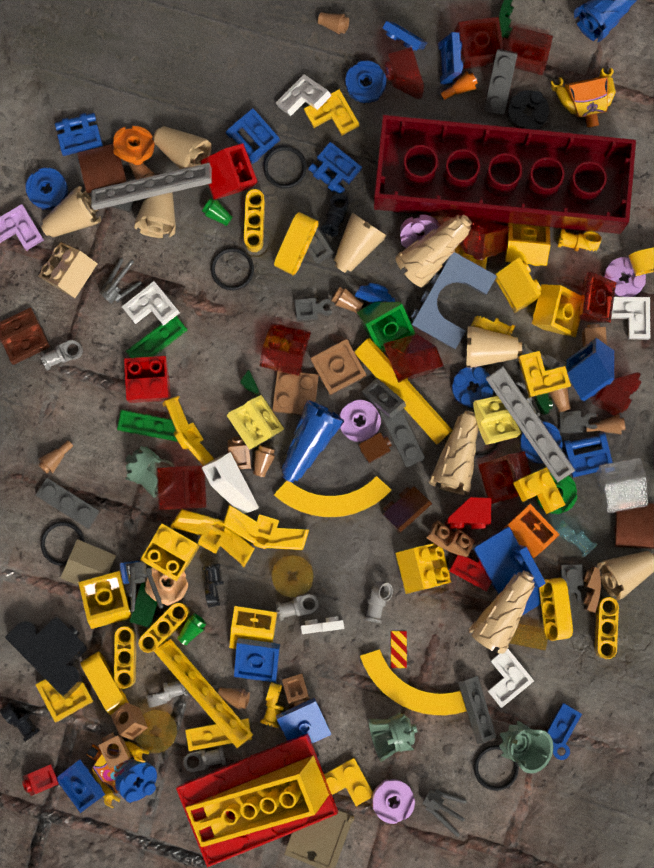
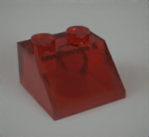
[454,17,504,69]
[384,47,424,100]
[460,219,509,260]
[578,272,616,323]
[383,334,444,383]
[478,451,531,504]

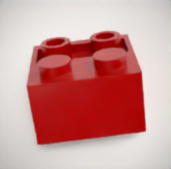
[199,144,258,200]
[124,356,171,403]
[445,497,492,529]

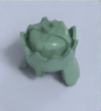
[125,446,175,498]
[368,712,417,762]
[499,721,553,773]

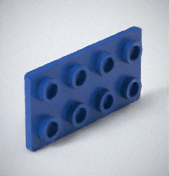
[473,527,546,615]

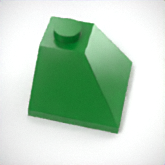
[357,302,415,352]

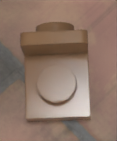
[228,436,251,470]
[282,674,310,708]

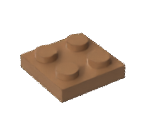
[310,339,367,395]
[273,370,319,415]

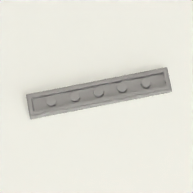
[91,163,212,210]
[486,366,575,482]

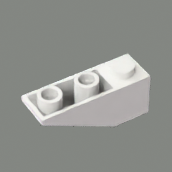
[202,452,259,514]

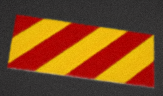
[391,631,407,668]

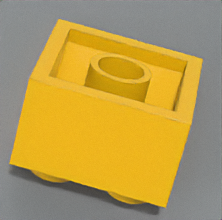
[505,223,551,266]
[532,284,585,337]
[78,571,132,629]

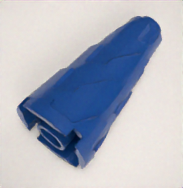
[574,0,637,42]
[281,400,344,483]

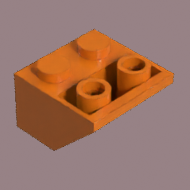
[503,504,560,559]

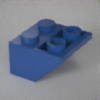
[566,338,614,401]

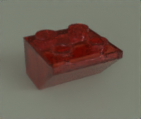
[507,26,553,75]
[259,323,311,376]
[593,372,641,416]
[157,465,206,510]

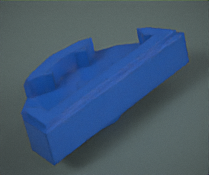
[355,283,395,303]

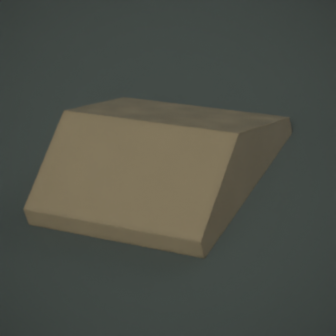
[61,539,116,586]

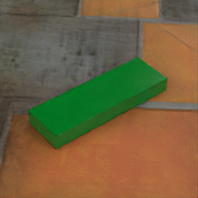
[126,316,188,358]
[117,410,178,442]

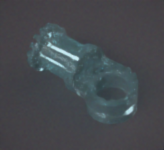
[554,520,597,557]

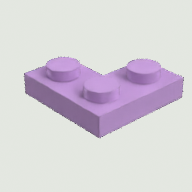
[0,204,44,251]

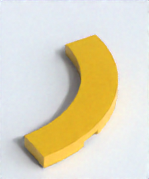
[274,476,392,517]
[360,649,467,715]

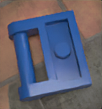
[438,32,463,84]
[226,108,280,164]
[563,432,614,478]

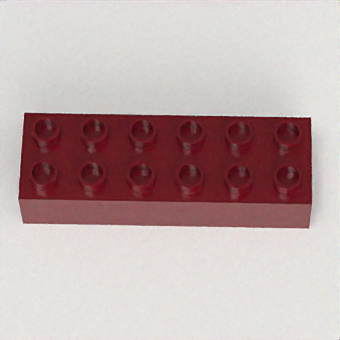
[374,115,636,234]

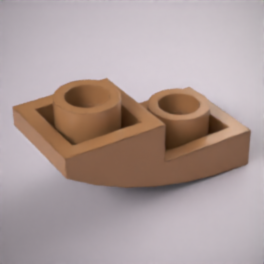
[426,520,475,557]
[583,567,601,613]

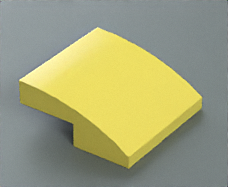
[227,395,284,450]
[473,396,521,445]

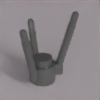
[99,258,142,304]
[129,562,163,612]
[422,789,467,837]

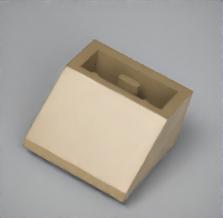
[39,242,98,298]

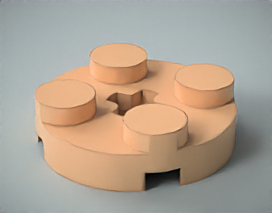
[145,567,188,606]

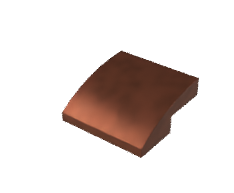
[77,144,127,193]
[0,307,50,365]
[614,501,654,549]

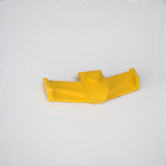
[162,396,214,466]
[223,505,309,550]
[170,509,255,567]

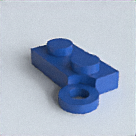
[546,703,582,760]

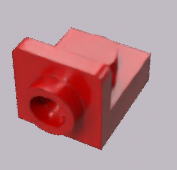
[22,764,59,796]

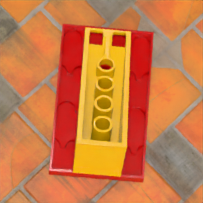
[176,733,338,868]

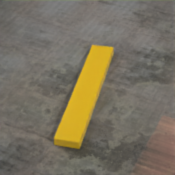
[354,338,453,445]
[154,639,253,748]

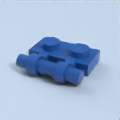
[55,113,103,156]
[308,142,362,194]

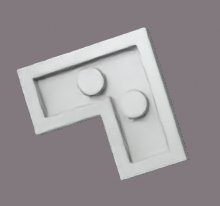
[276,74,331,116]
[122,281,180,326]
[607,297,650,340]
[301,616,344,634]
[488,649,534,708]

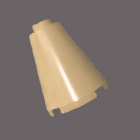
[154,126,212,169]
[41,186,101,238]
[135,192,176,238]
[334,213,387,273]
[467,326,522,368]
[597,551,654,601]

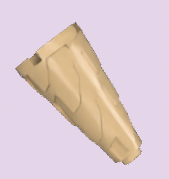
[395,215,472,288]
[429,411,479,495]
[469,570,535,654]

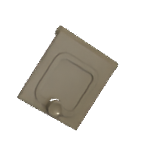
[284,810,354,868]

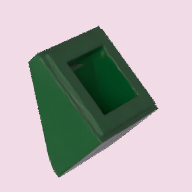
[240,370,260,396]

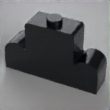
[5,617,87,699]

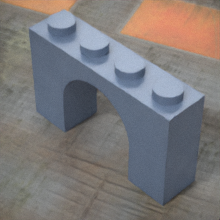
[410,252,497,350]

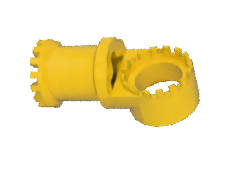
[557,229,602,252]
[471,316,515,336]
[260,682,285,728]

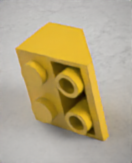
[495,257,541,313]
[140,524,200,581]
[395,543,451,594]
[229,606,278,649]

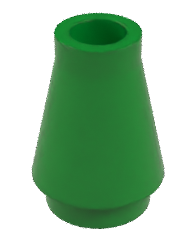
[202,198,233,226]
[177,613,207,646]

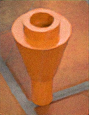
[441,71,478,100]

